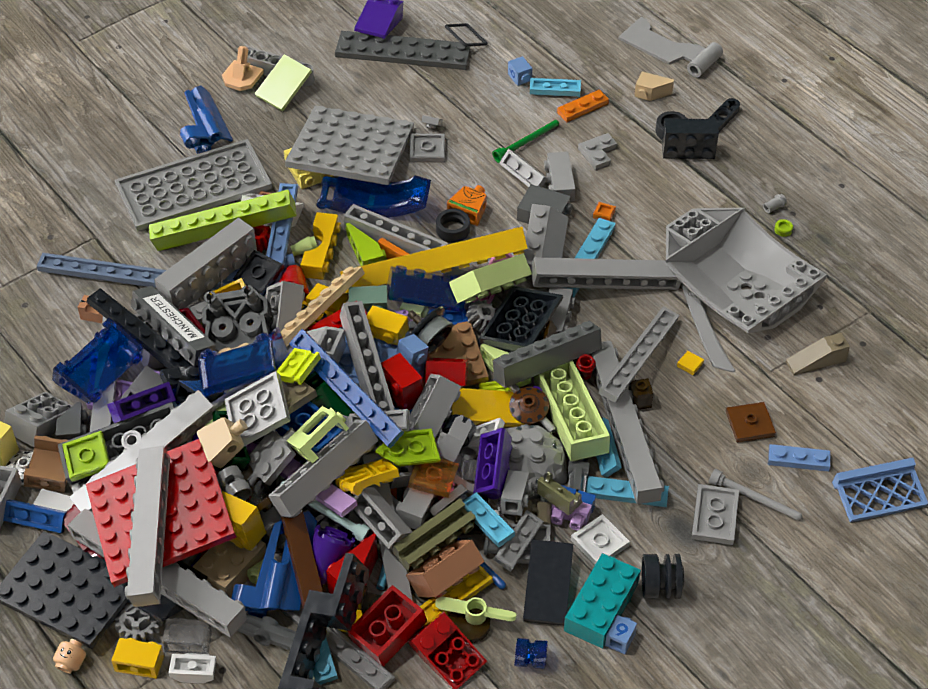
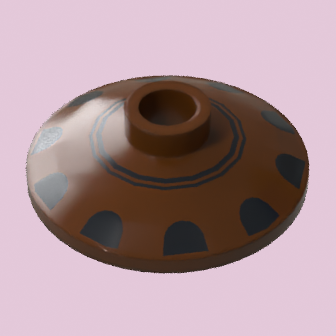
[509,387,549,424]

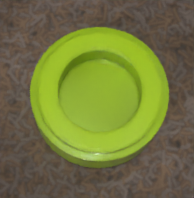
[774,219,793,237]

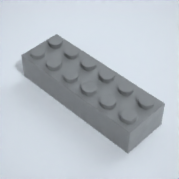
[154,217,257,310]

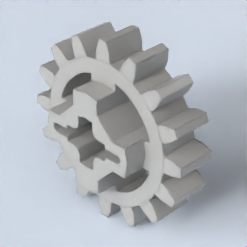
[115,604,163,642]

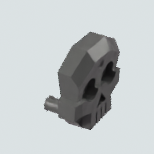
[202,285,272,356]

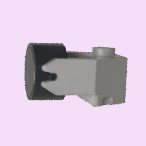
[433,414,476,471]

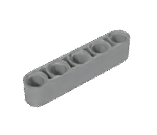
[246,46,314,86]

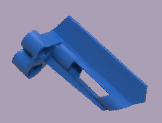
[180,85,233,154]
[231,511,317,618]

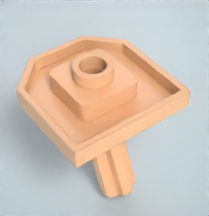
[222,46,264,91]

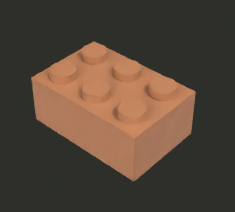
[406,540,485,598]

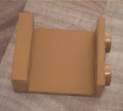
[24,435,68,493]

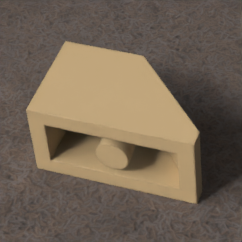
[635,72,674,101]

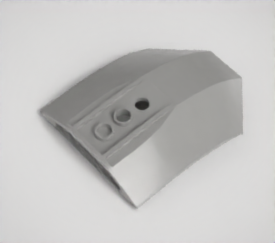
[666,208,827,333]

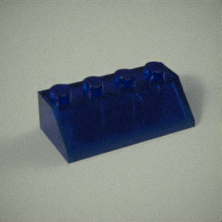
[387,265,465,312]

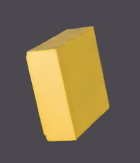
[677,351,704,375]

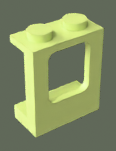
[287,406,349,464]

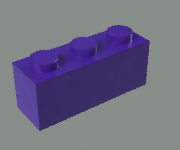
[107,382,176,423]

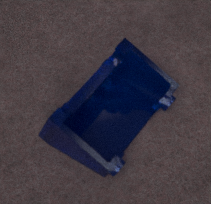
[52,318,144,404]

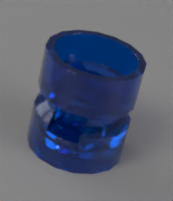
[514,638,548,670]

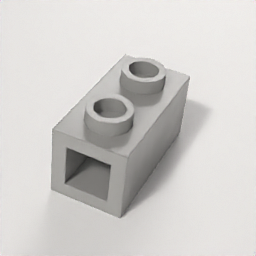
[501,470,533,516]

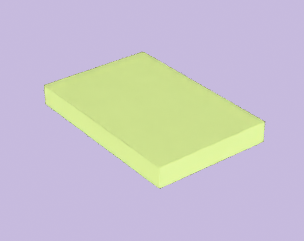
[255,54,312,112]

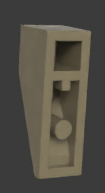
[786,333,850,375]

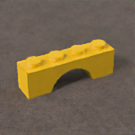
[300,212,341,280]

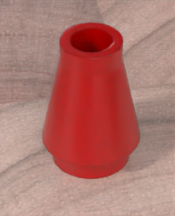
[576,354,596,380]

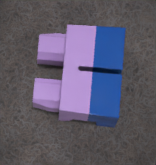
[551,485,596,531]

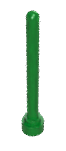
[492,120,559,163]

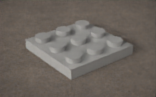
[224,371,291,447]

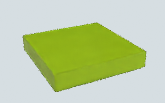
[62,431,110,482]

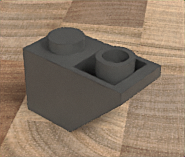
[56,402,88,440]

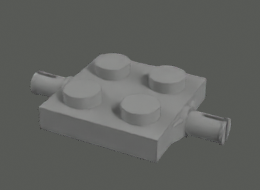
[247,427,296,487]

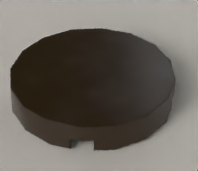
[448,608,491,643]

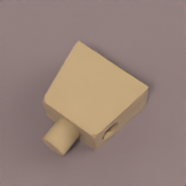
[197,417,248,469]

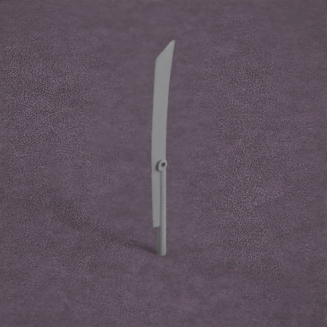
[681,282,735,372]

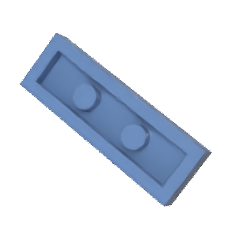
[768,444,830,472]

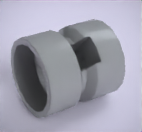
[217,466,252,501]

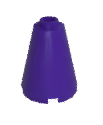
[312,525,355,587]

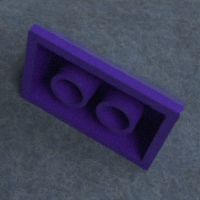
[473,428,512,500]

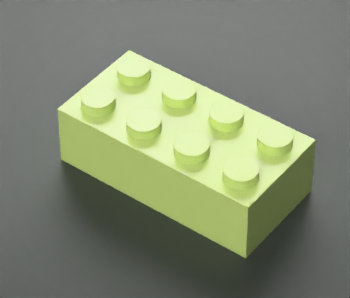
[449,253,532,304]

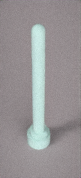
[281,481,371,542]

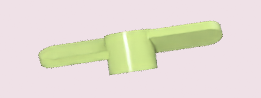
[435,596,516,625]

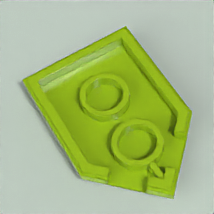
[375,428,441,466]

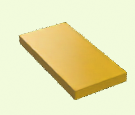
[450,388,531,427]

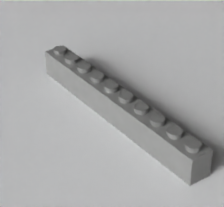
[340,301,414,489]
[588,341,664,504]
[67,508,248,638]

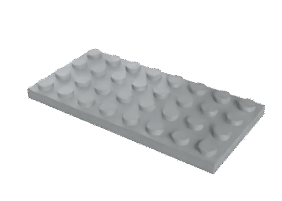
[114,139,273,231]

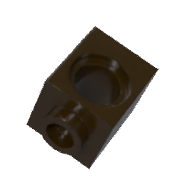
[628,378,654,410]

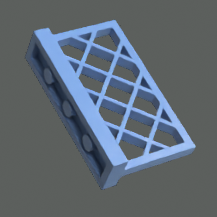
[832,458,928,523]

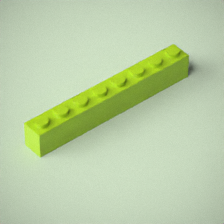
[149,189,297,251]

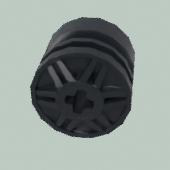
[641,554,684,599]

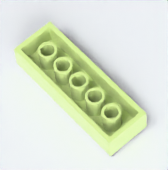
[534,360,610,461]

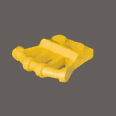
[335,458,399,495]

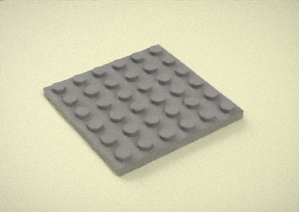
[285,106,414,185]

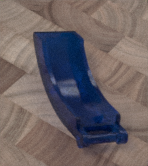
[316,175,431,218]

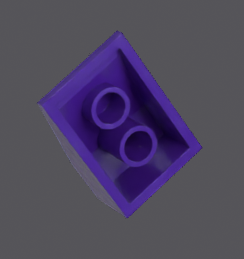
[354,0,404,38]

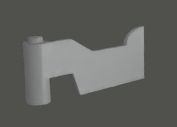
[618,17,723,78]

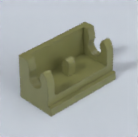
[537,471,582,515]

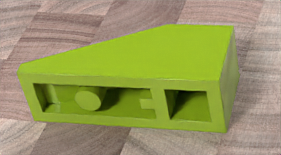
[346,223,387,266]

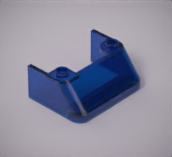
[198,327,289,395]

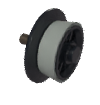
[407,307,453,354]

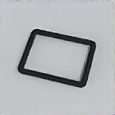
[445,23,488,47]

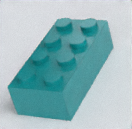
[564,553,641,649]

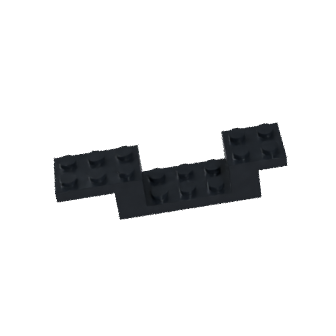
[278,553,369,689]

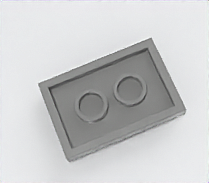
[691,484,739,545]

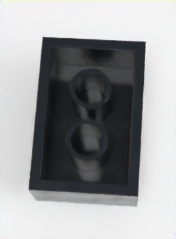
[662,118,719,159]

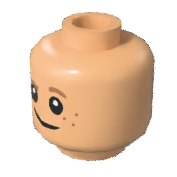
[53,639,86,674]

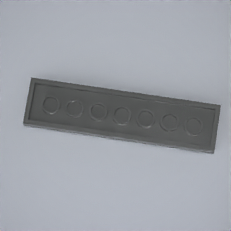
[335,31,471,70]

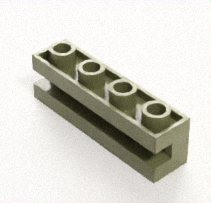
[393,499,476,572]

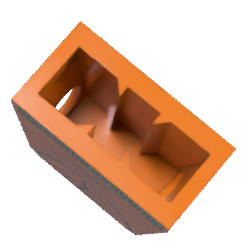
[447,185,487,226]

